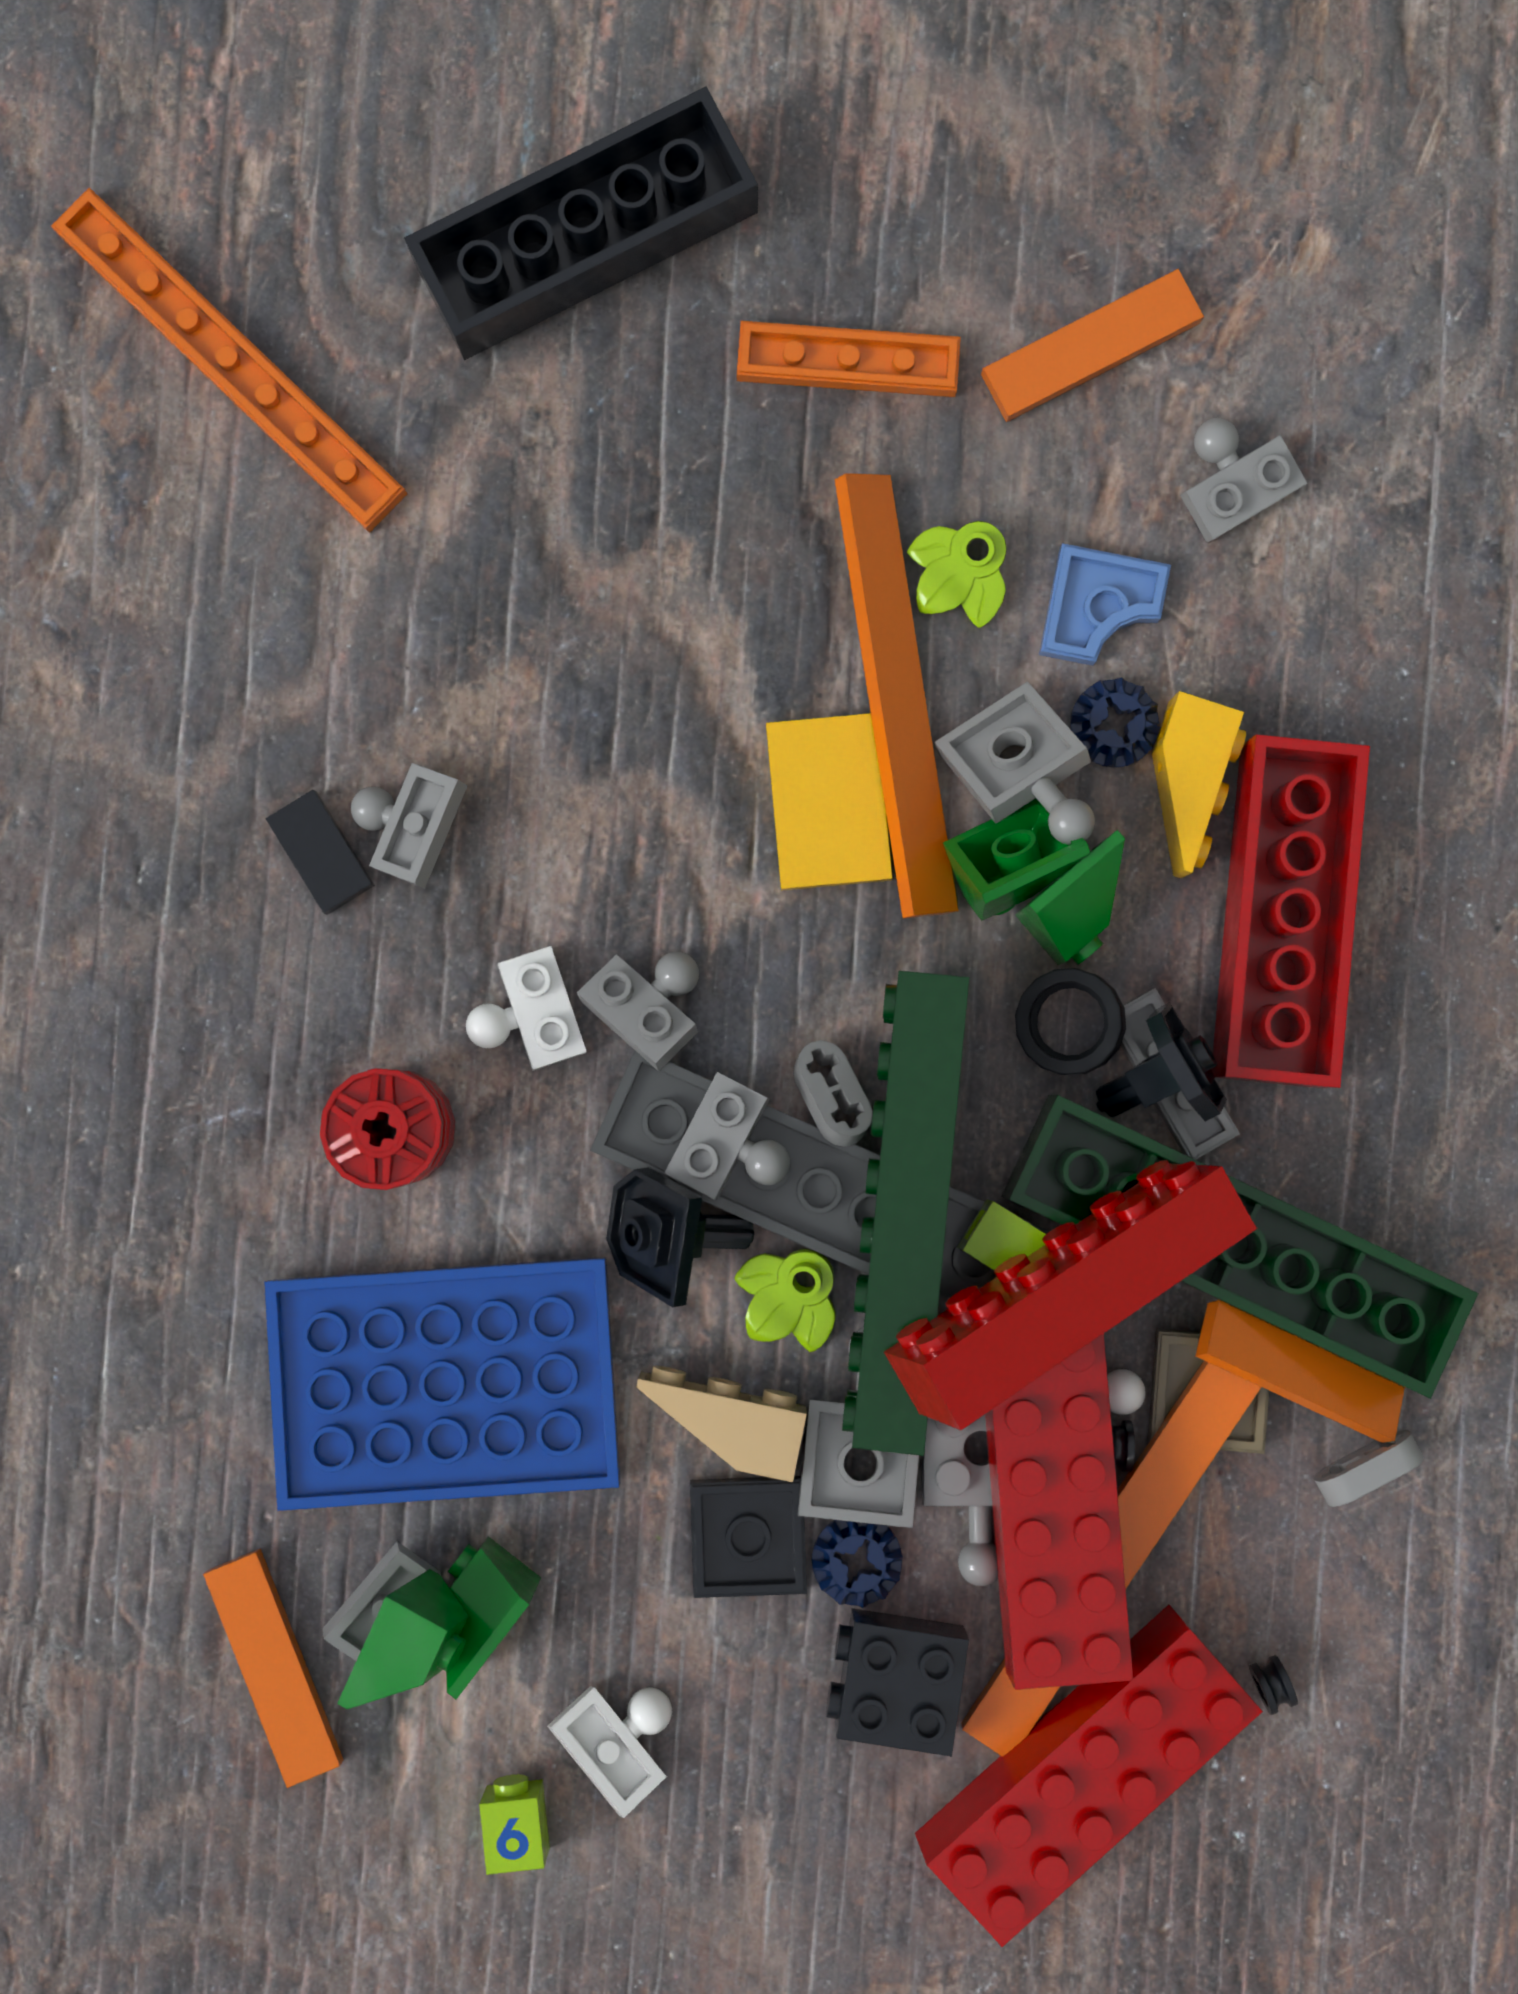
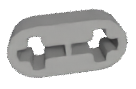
[793,1040,873,1147]
[1314,1430,1424,1507]

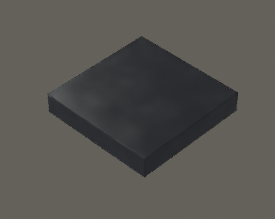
[690,1476,807,1598]

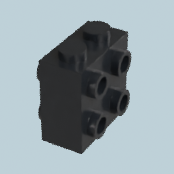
[826,1608,969,1757]

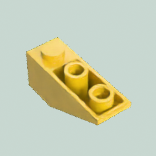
[1152,691,1246,878]

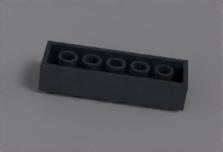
[404,86,758,361]

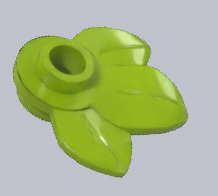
[907,521,1007,628]
[734,1249,836,1352]

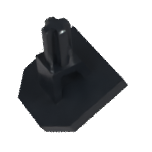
[1096,1002,1227,1122]
[606,1167,754,1308]

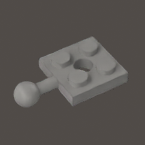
[935,681,1095,845]
[798,1327,919,1528]
[922,1415,998,1586]

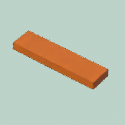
[981,269,1204,422]
[737,321,961,397]
[1195,1300,1405,1443]
[203,1548,344,1788]

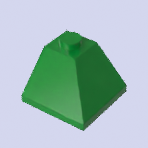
[943,798,1091,921]
[1015,830,1125,965]
[446,1536,541,1700]
[337,1569,468,1709]

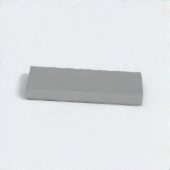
[1121,988,1240,1160]

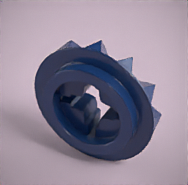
[1070,677,1161,768]
[812,1520,903,1608]

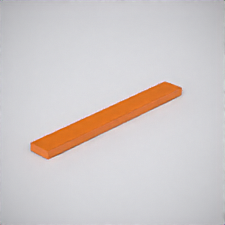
[51,187,407,533]
[835,473,959,919]
[961,1361,1261,1757]

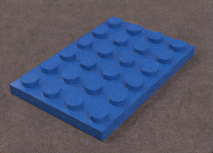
[264,1257,621,1511]

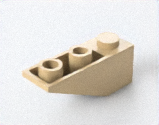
[636,1366,807,1482]

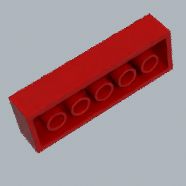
[1211,734,1370,1088]
[884,1160,1257,1430]
[985,1334,1133,1690]
[915,1604,1263,1947]

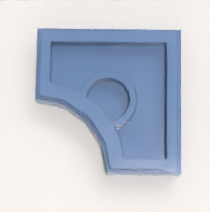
[1039,543,1171,666]

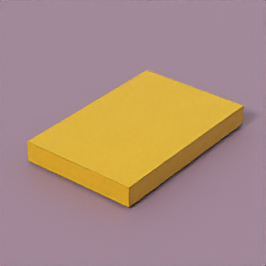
[766,713,892,891]

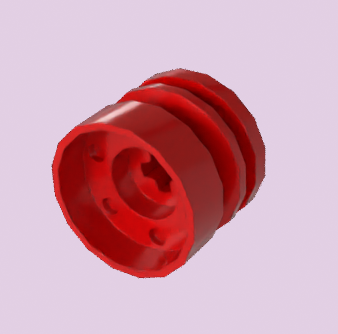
[320,1068,456,1190]

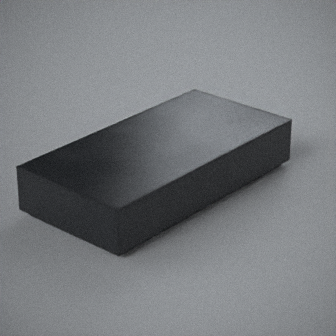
[265,790,375,915]

